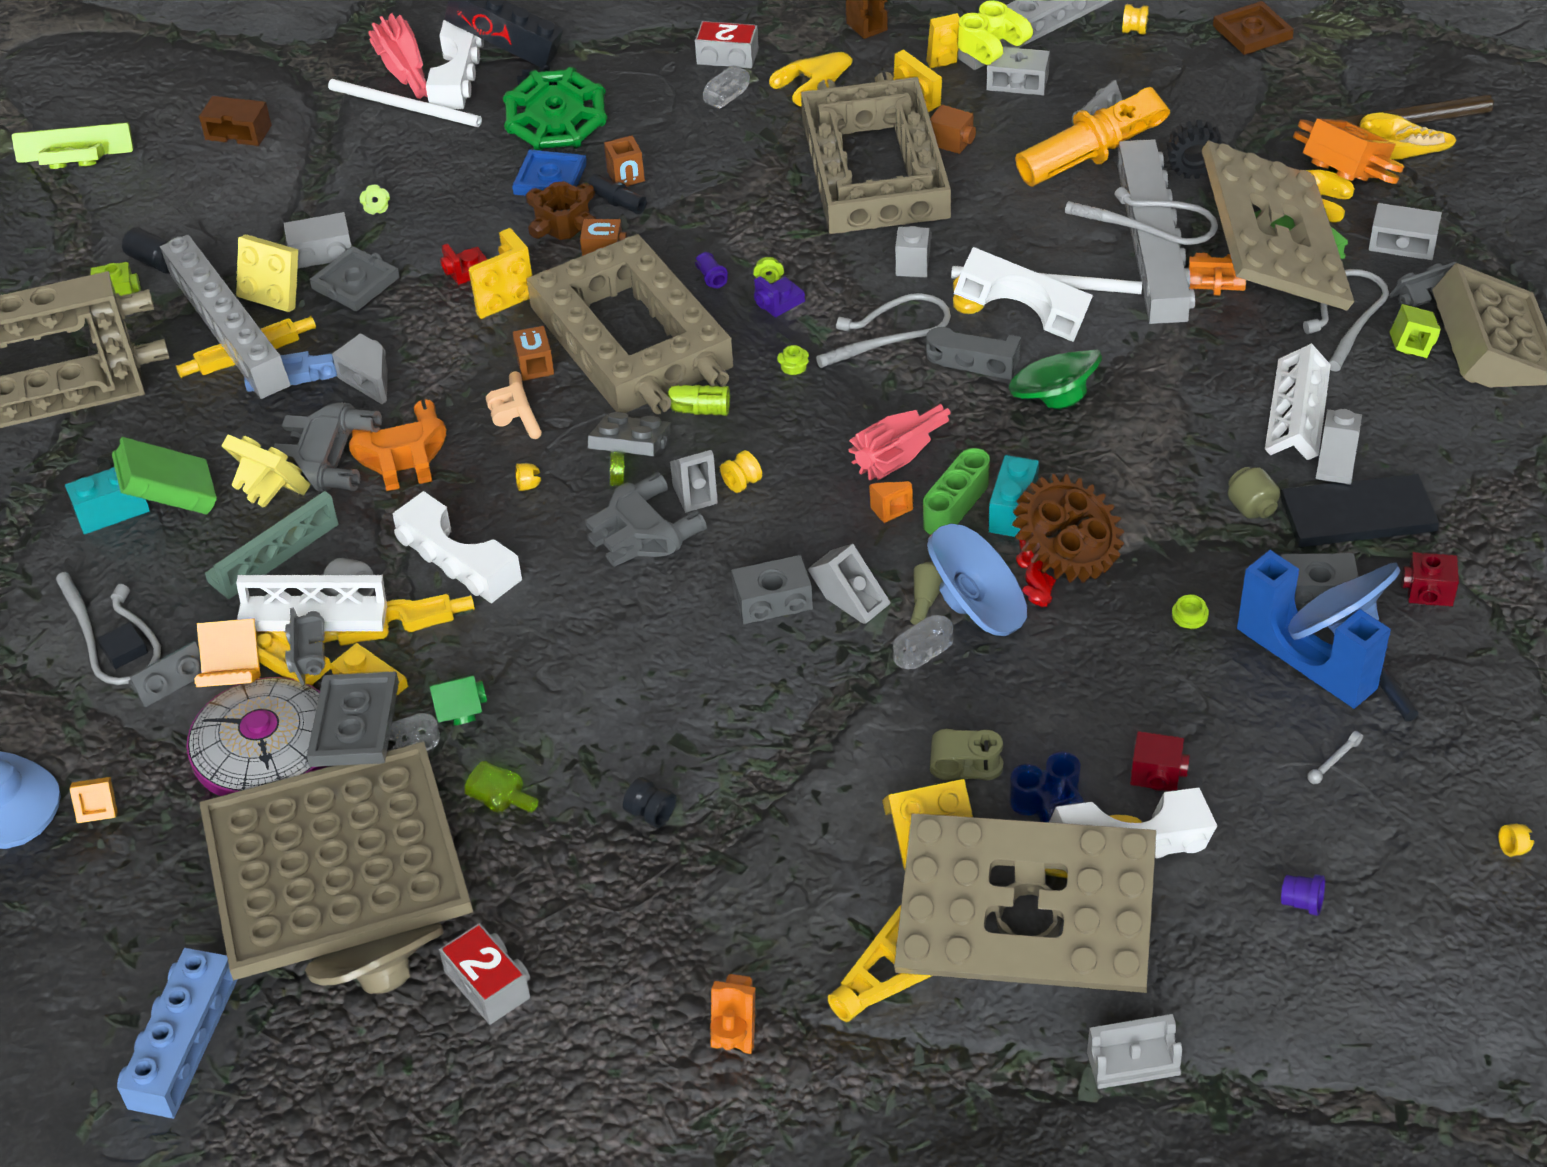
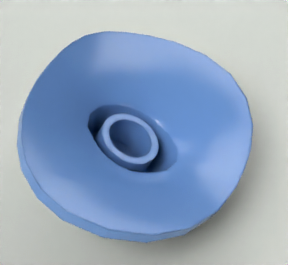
[927,524,1027,636]
[1288,562,1400,640]
[0,751,61,849]

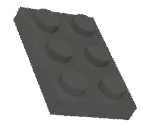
[307,672,399,767]

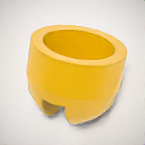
[515,463,541,491]
[1498,823,1534,857]

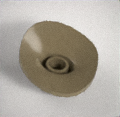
[305,922,444,995]

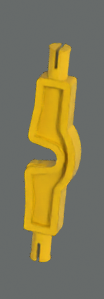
[176,316,316,378]
[315,594,475,646]

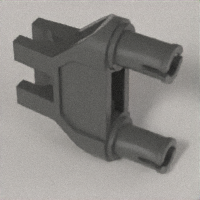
[273,402,382,492]
[585,471,707,567]

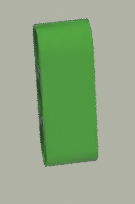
[923,448,990,535]

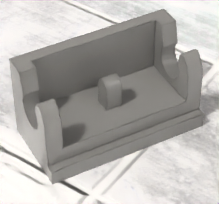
[1087,1014,1182,1089]

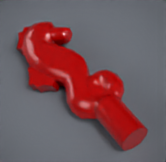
[1016,540,1056,607]

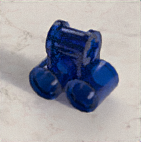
[1009,752,1085,823]

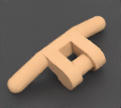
[486,371,542,439]

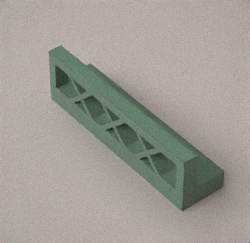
[205,491,339,599]

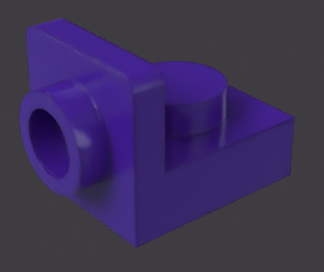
[754,276,805,318]

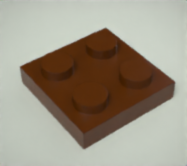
[1213,1,1294,55]

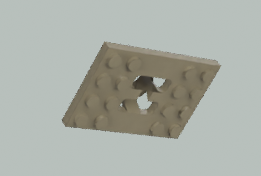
[1202,141,1355,311]
[894,813,1157,993]

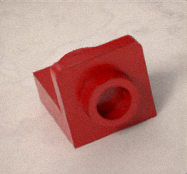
[440,243,488,285]

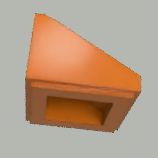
[869,481,913,523]

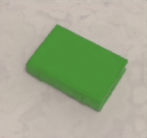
[112,437,217,515]

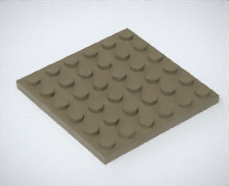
[199,742,473,981]

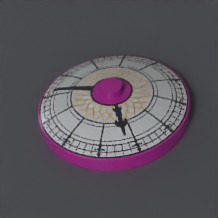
[187,677,327,796]

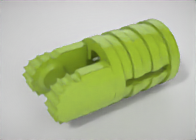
[667,385,730,416]

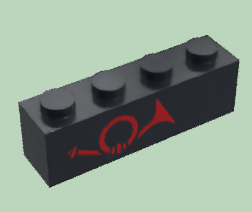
[444,0,563,67]

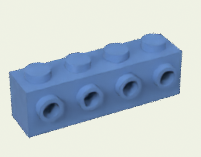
[117,948,238,1119]

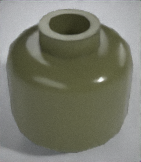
[1227,467,1280,519]

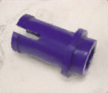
[695,252,728,288]

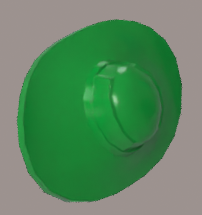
[1009,349,1102,409]

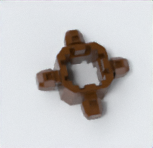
[526,181,596,240]

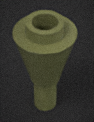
[911,562,943,626]

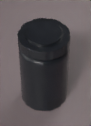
[122,227,170,274]

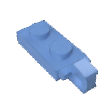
[244,351,337,392]

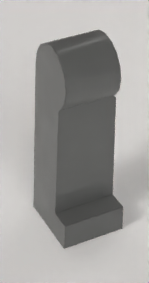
[926,327,1021,380]

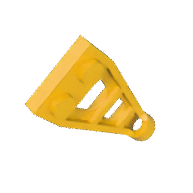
[828,905,932,1022]

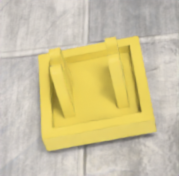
[236,234,298,312]
[222,435,311,508]

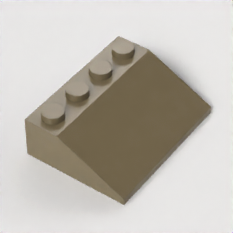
[1432,263,1547,387]

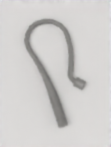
[1065,187,1218,245]
[1303,269,1389,372]
[816,293,951,368]
[56,572,161,685]

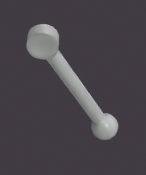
[1307,731,1363,784]

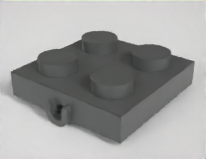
[310,246,400,312]
[588,412,671,456]

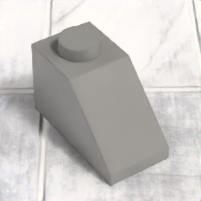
[895,226,932,277]
[332,333,388,404]
[1316,409,1362,484]
[670,450,718,513]
[807,544,891,624]

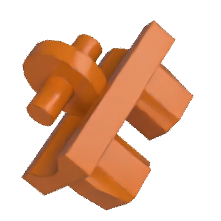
[1189,253,1246,296]
[710,974,756,1054]

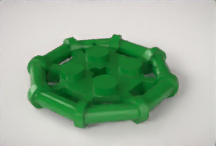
[503,67,608,151]

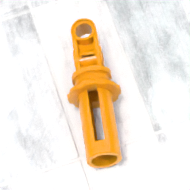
[1015,87,1170,187]

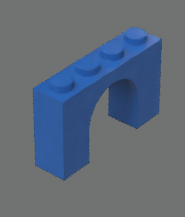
[1237,550,1391,709]

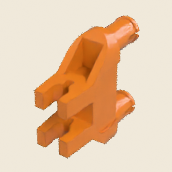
[349,399,446,491]

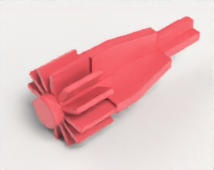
[368,13,428,99]
[848,404,951,480]

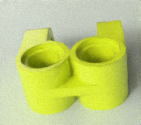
[957,0,1033,65]

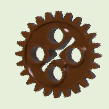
[1012,474,1124,583]

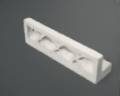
[1265,343,1331,460]
[236,575,387,631]

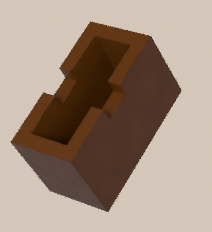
[846,0,888,39]
[199,96,272,146]

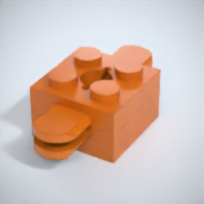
[1293,118,1404,184]

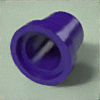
[1281,874,1325,916]

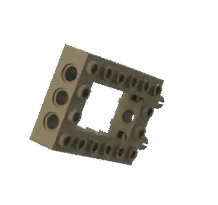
[801,72,951,234]
[526,234,733,414]
[0,271,170,428]

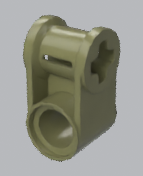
[930,729,1004,781]

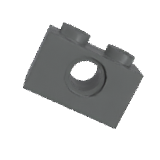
[1280,553,1358,611]
[731,555,813,624]

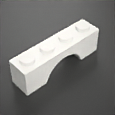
[426,20,484,109]
[954,247,1093,342]
[392,491,522,603]
[1049,788,1217,858]

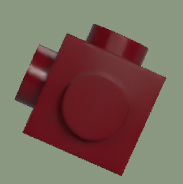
[1401,552,1459,606]
[1130,731,1190,791]

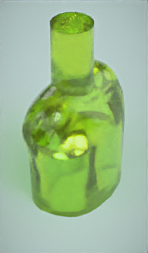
[465,760,538,813]

